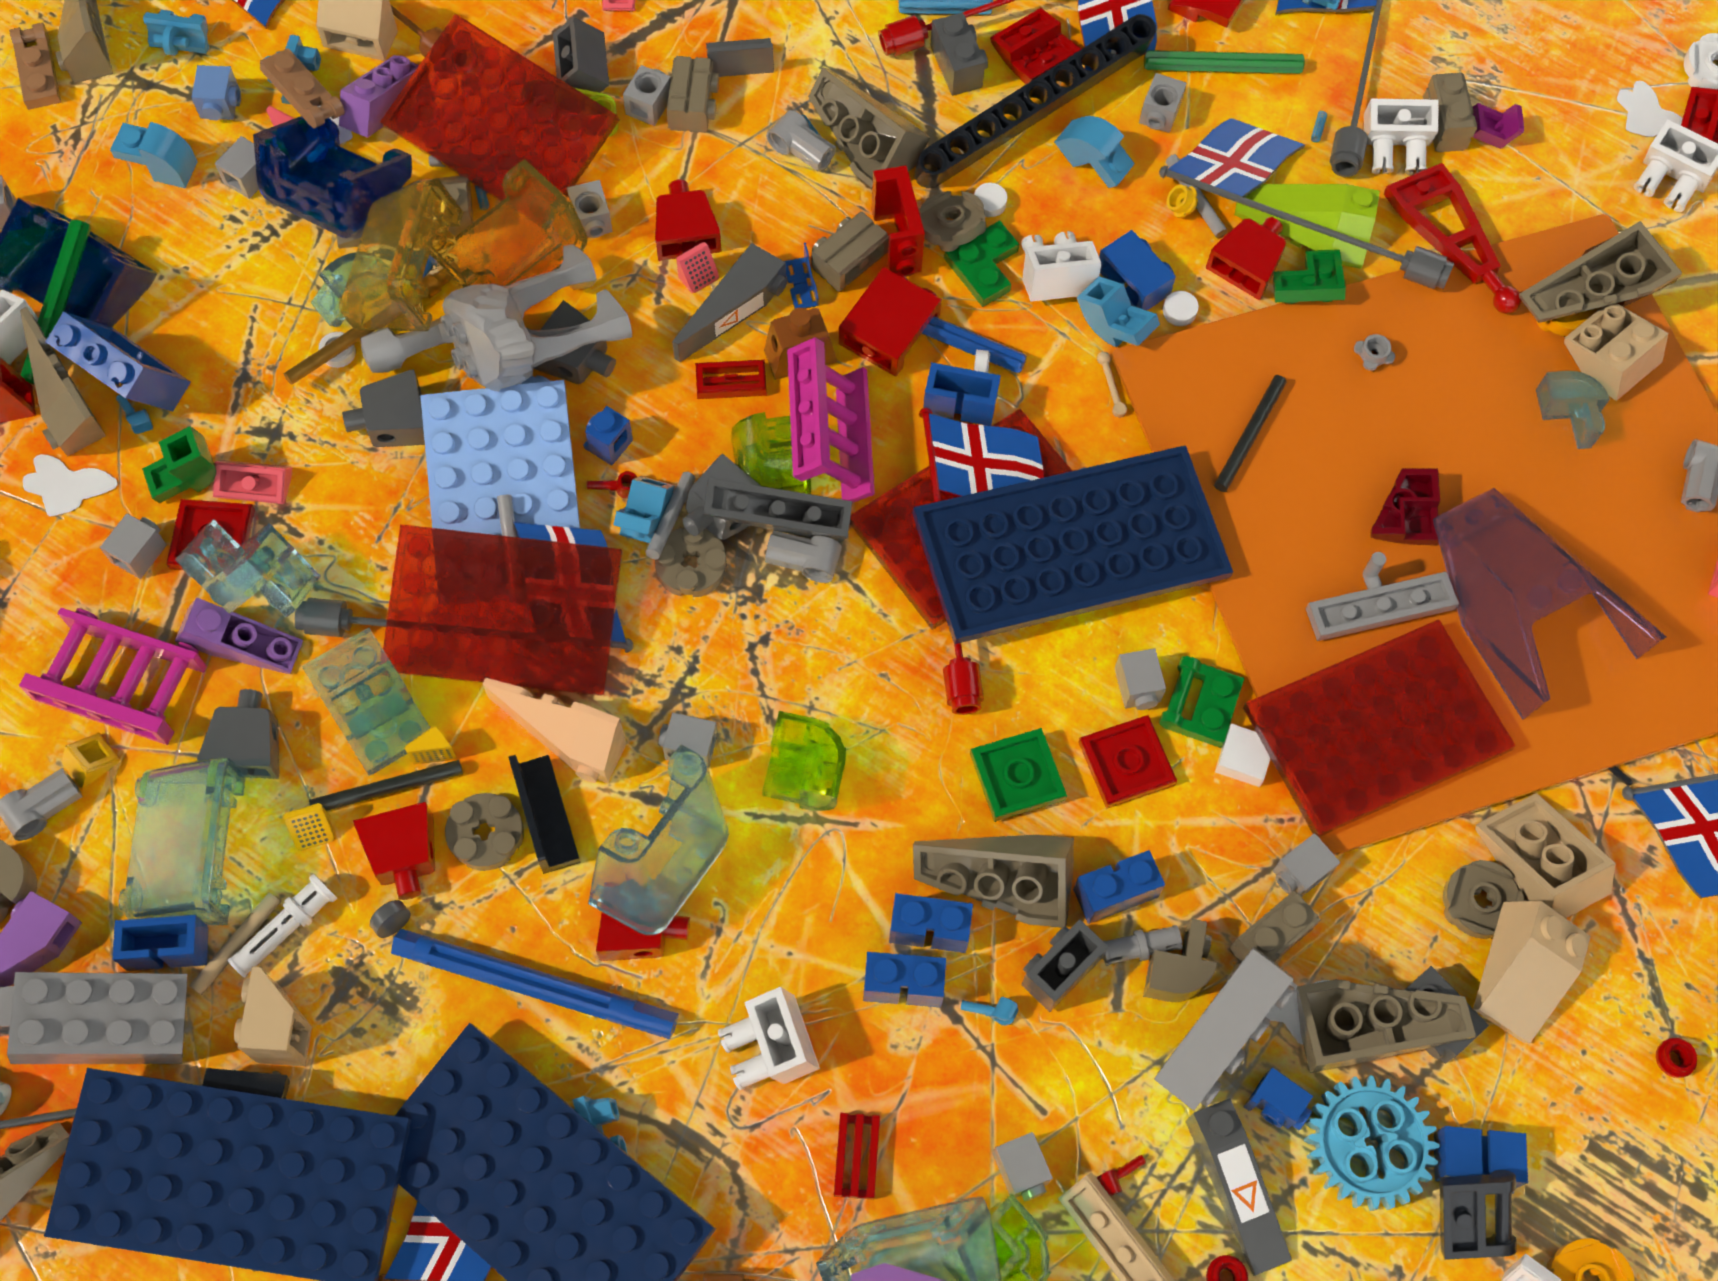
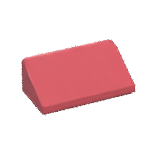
[213,460,292,504]

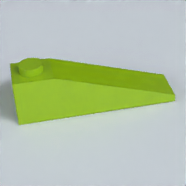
[1234,184,1380,269]

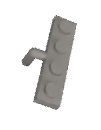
[1306,552,1459,641]

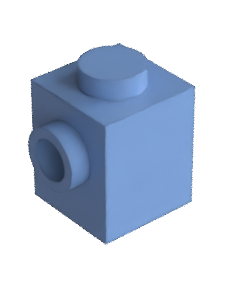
[191,65,241,120]

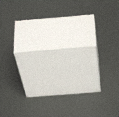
[1215,724,1276,787]

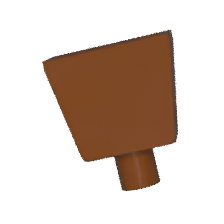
[764,308,837,380]

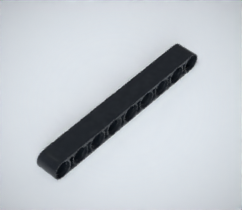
[914,14,1157,188]

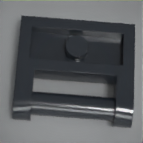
[1439,1170,1517,1260]

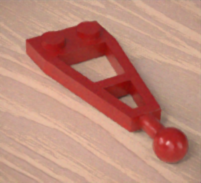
[1383,163,1522,314]

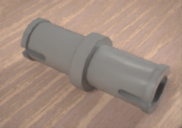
[1103,925,1183,966]

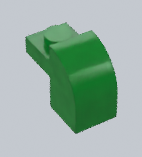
[142,426,216,503]

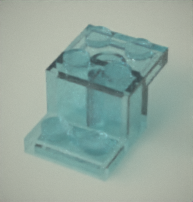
[175,519,321,617]
[302,628,430,776]

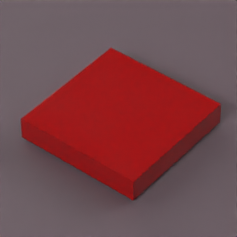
[166,499,255,575]
[1078,715,1177,809]

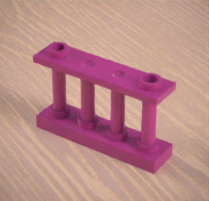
[787,337,875,503]
[19,608,207,745]

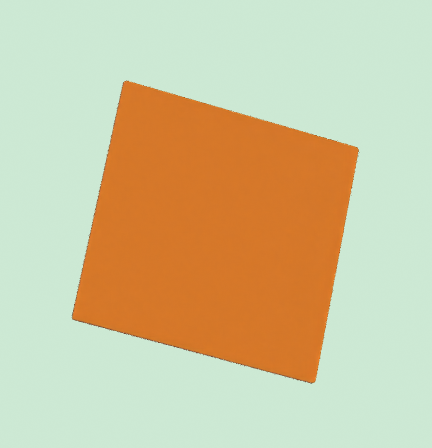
[1112,214,1718,855]

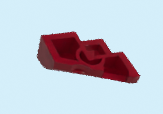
[1370,468,1440,546]

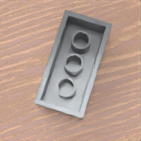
[1154,947,1295,1111]
[7,972,187,1064]

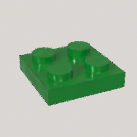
[970,728,1067,822]

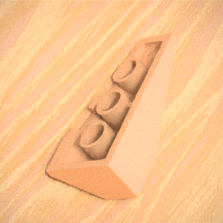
[483,678,626,783]

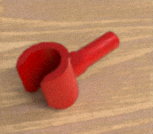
[587,471,637,499]
[1097,1155,1146,1196]

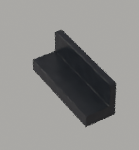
[508,754,581,874]

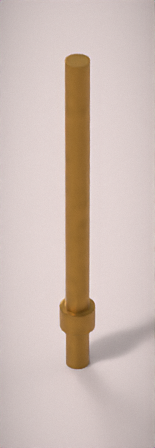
[283,262,461,385]

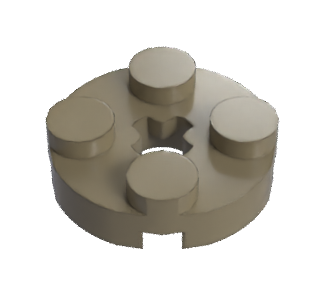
[920,191,986,252]
[655,527,727,597]
[445,793,524,871]
[1443,860,1524,939]

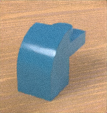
[1054,116,1135,188]
[110,122,198,188]
[1077,276,1160,348]
[613,476,675,543]

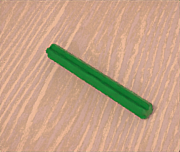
[1144,50,1305,74]
[20,219,91,385]

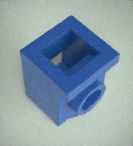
[583,406,633,466]
[1243,1067,1313,1131]

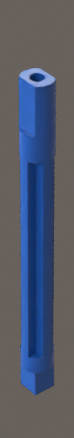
[391,929,679,1039]

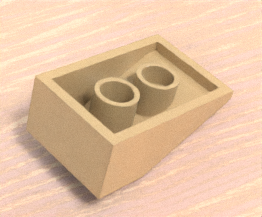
[1475,793,1616,918]
[1473,901,1591,1044]

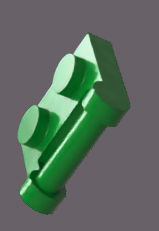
[1159,656,1244,748]

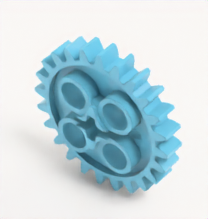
[1304,1075,1440,1211]

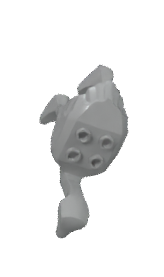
[360,244,632,392]

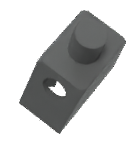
[533,300,616,384]
[342,369,425,447]
[683,454,761,540]
[197,689,280,779]

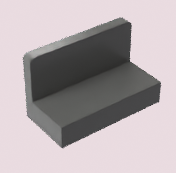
[706,38,774,77]

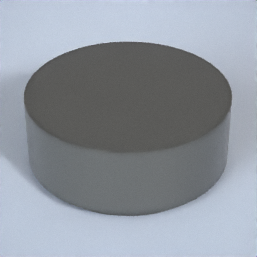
[370,900,411,938]

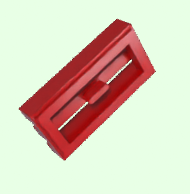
[695,359,767,399]
[834,1112,880,1200]

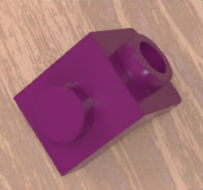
[1472,103,1524,149]

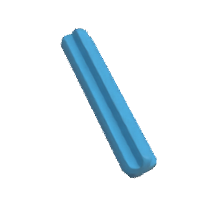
[898,0,993,15]

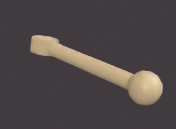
[1097,351,1127,418]

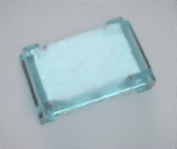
[588,745,729,935]
[119,758,246,925]
[816,1196,1002,1281]

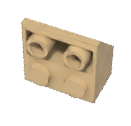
[316,0,398,61]
[1564,303,1669,401]
[234,966,312,1067]

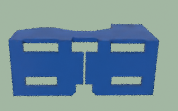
[784,242,819,309]

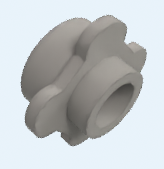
[1354,334,1395,371]

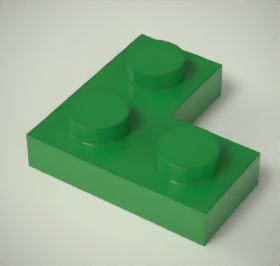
[944,220,1019,307]
[1273,249,1346,304]

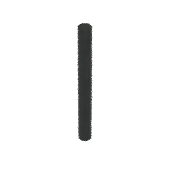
[1214,375,1287,492]
[309,760,463,811]

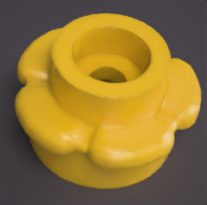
[1166,185,1198,218]

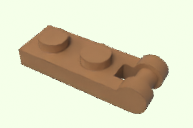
[9,22,61,110]
[260,48,345,128]

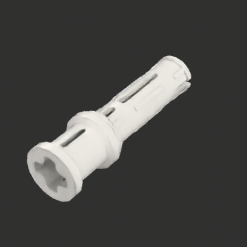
[227,874,338,978]

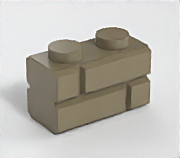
[667,56,719,133]
[1423,72,1477,152]
[812,211,889,292]
[1229,891,1321,963]

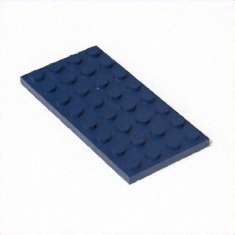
[912,445,1233,644]
[395,1023,717,1281]
[44,1068,412,1281]

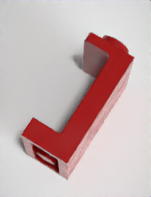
[871,165,925,277]
[838,267,942,377]

